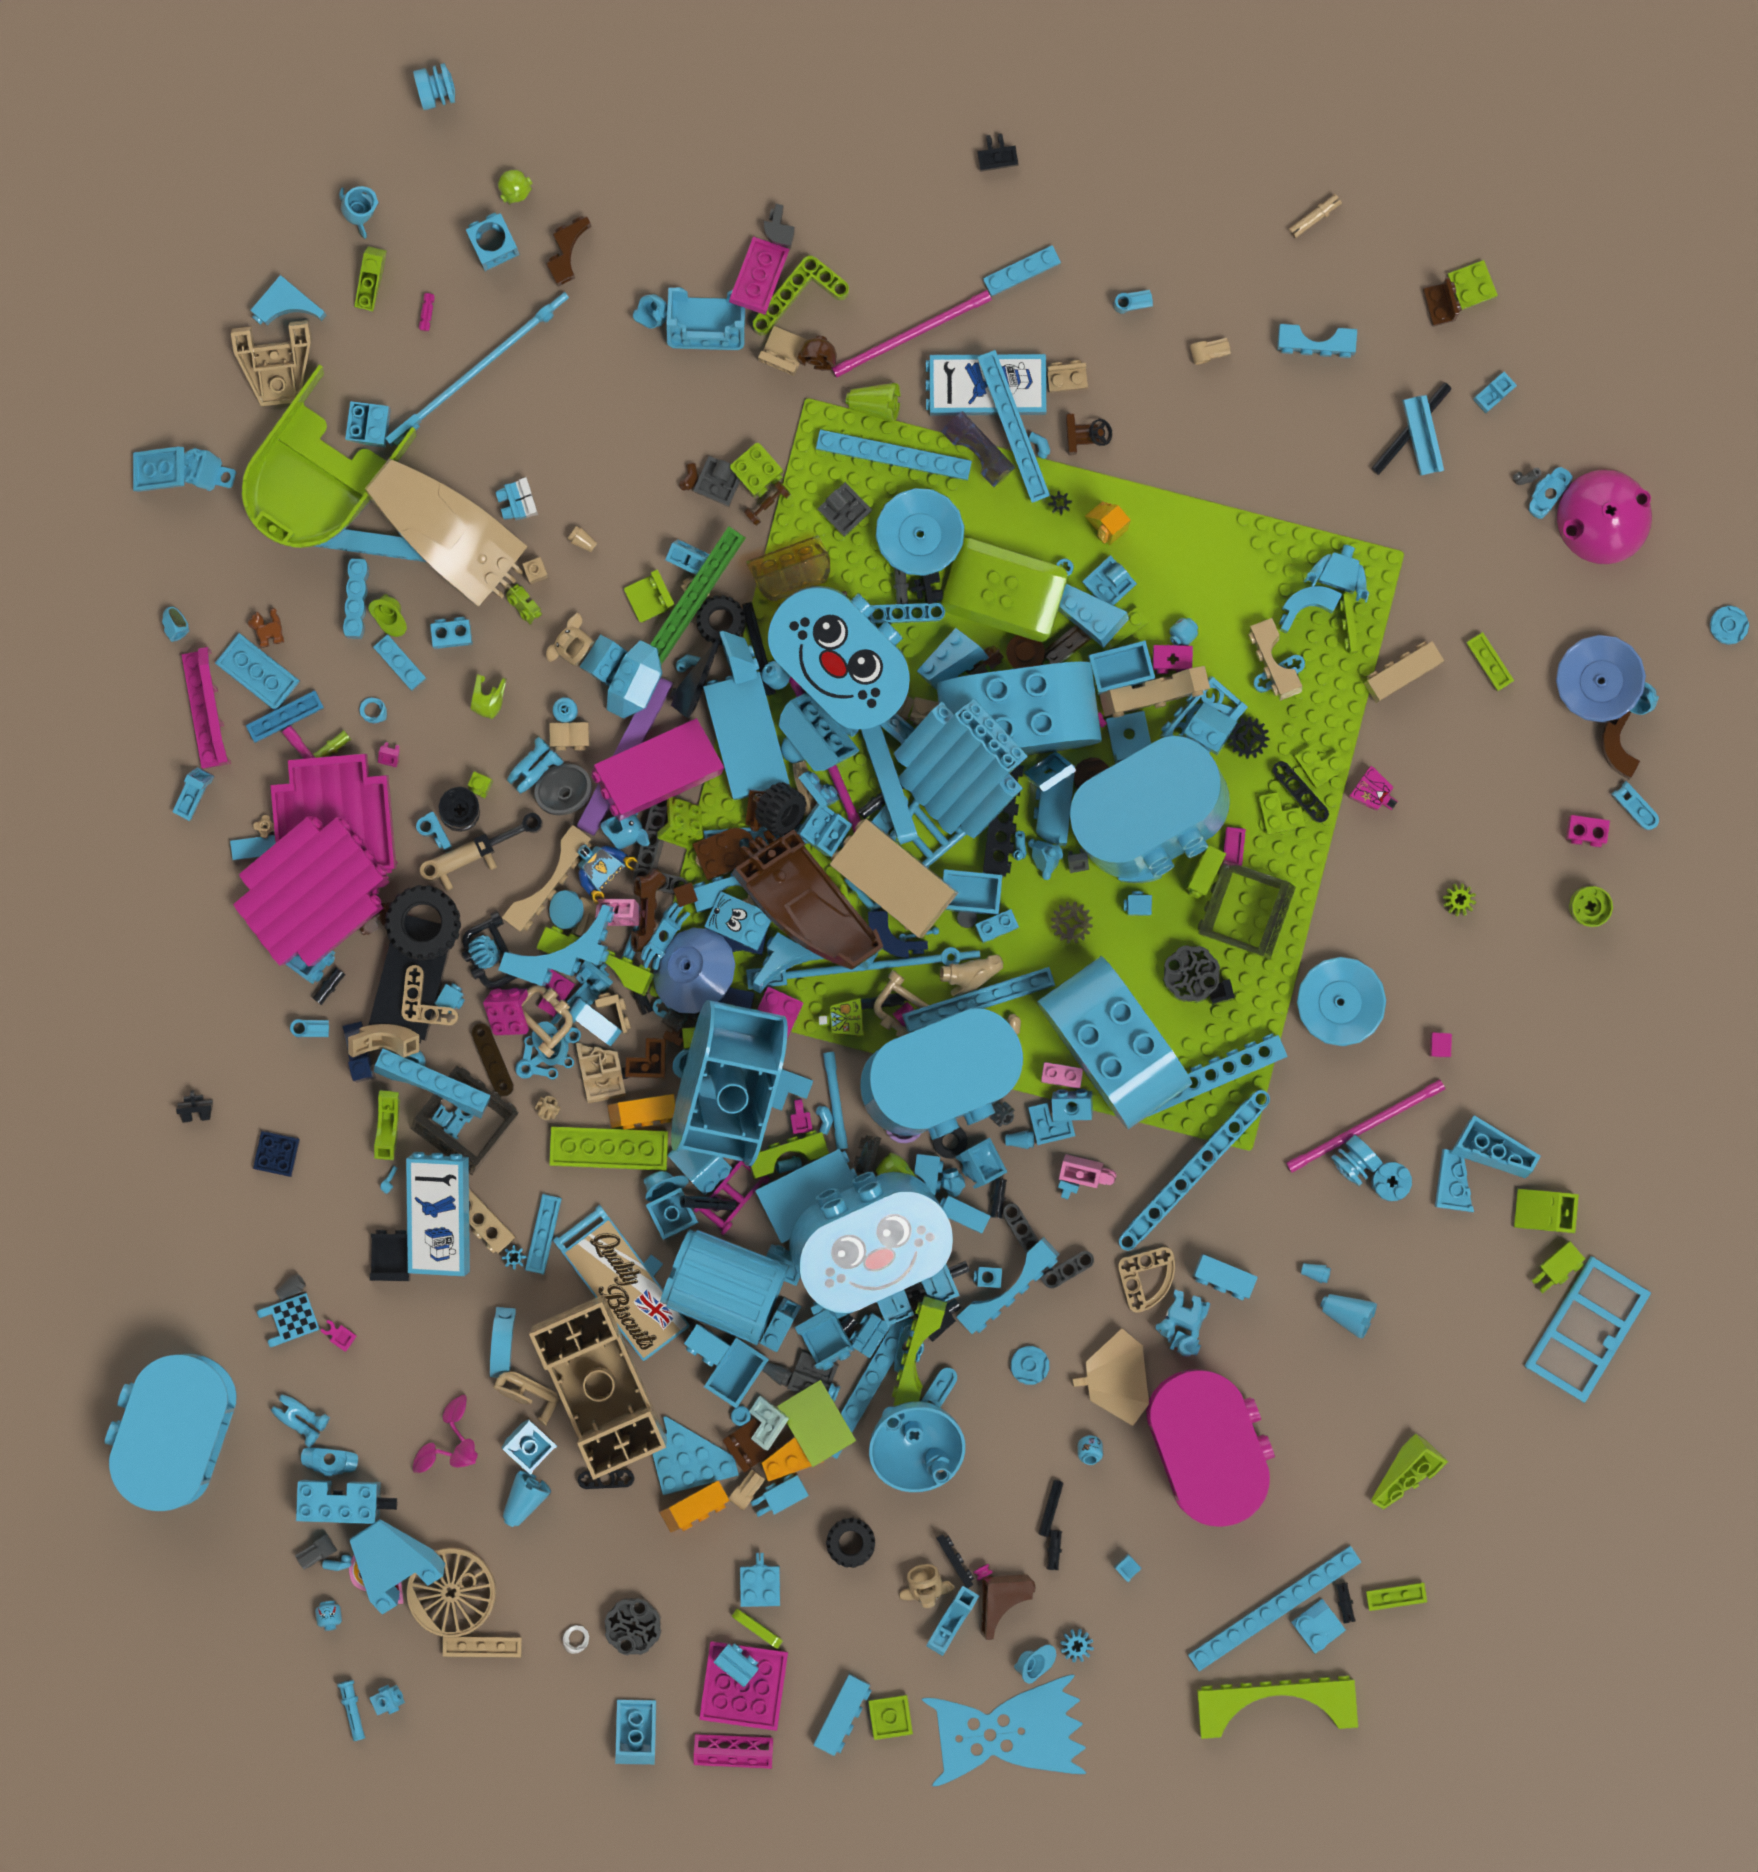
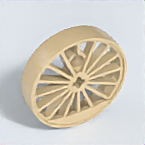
[407,1547,496,1637]

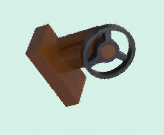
[1066,414,1112,455]

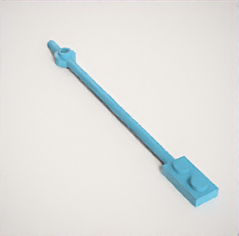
[385,292,569,447]
[746,947,980,989]

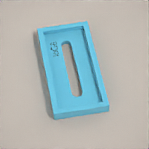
[1024,751,1076,792]

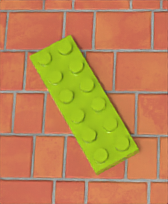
[550,1127,668,1170]

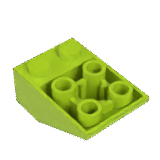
[1514,1189,1579,1233]

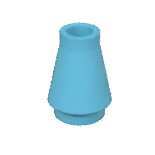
[1005,1130,1034,1149]
[1301,1263,1331,1284]

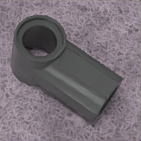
[296,1534,337,1570]

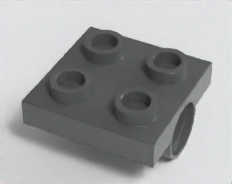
[693,456,740,507]
[817,482,872,537]

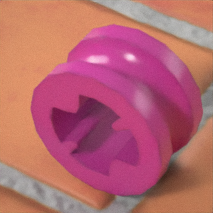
[973,1564,993,1580]

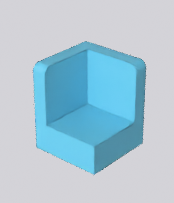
[1114,1554,1142,1582]

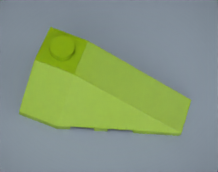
[1371,1433,1448,1510]

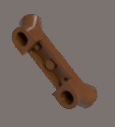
[631,869,666,958]

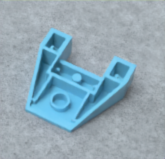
[350,1519,445,1615]

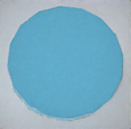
[1709,606,1749,645]
[549,890,584,929]
[1011,1346,1049,1385]

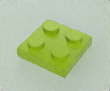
[1447,260,1498,310]
[868,1695,913,1740]

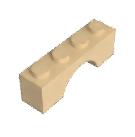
[1248,618,1302,701]

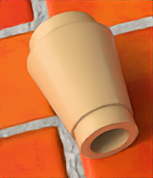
[567,526,597,552]

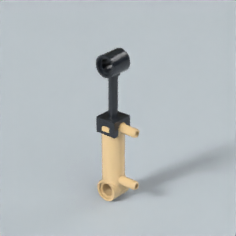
[420,813,543,891]

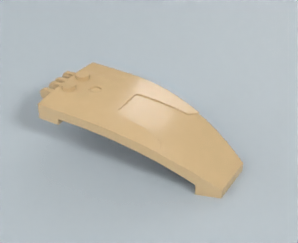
[365,459,527,607]

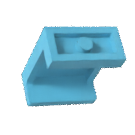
[795,1309,854,1371]

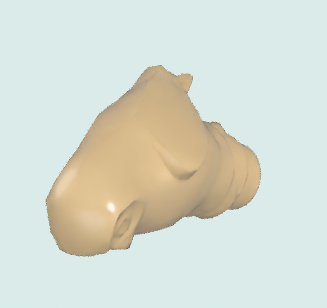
[940,954,1003,997]

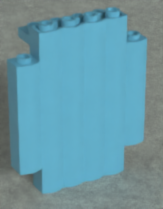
[894,699,1028,839]

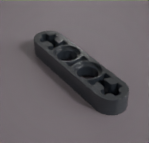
[1272,761,1329,823]

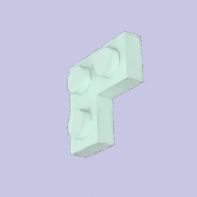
[749,1396,789,1450]

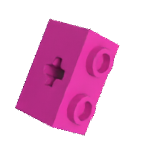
[1153,645,1193,674]

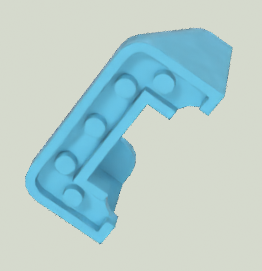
[667,287,746,350]

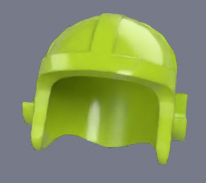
[498,170,533,205]

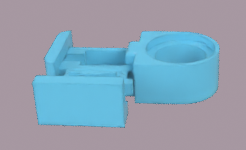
[431,1105,473,1139]

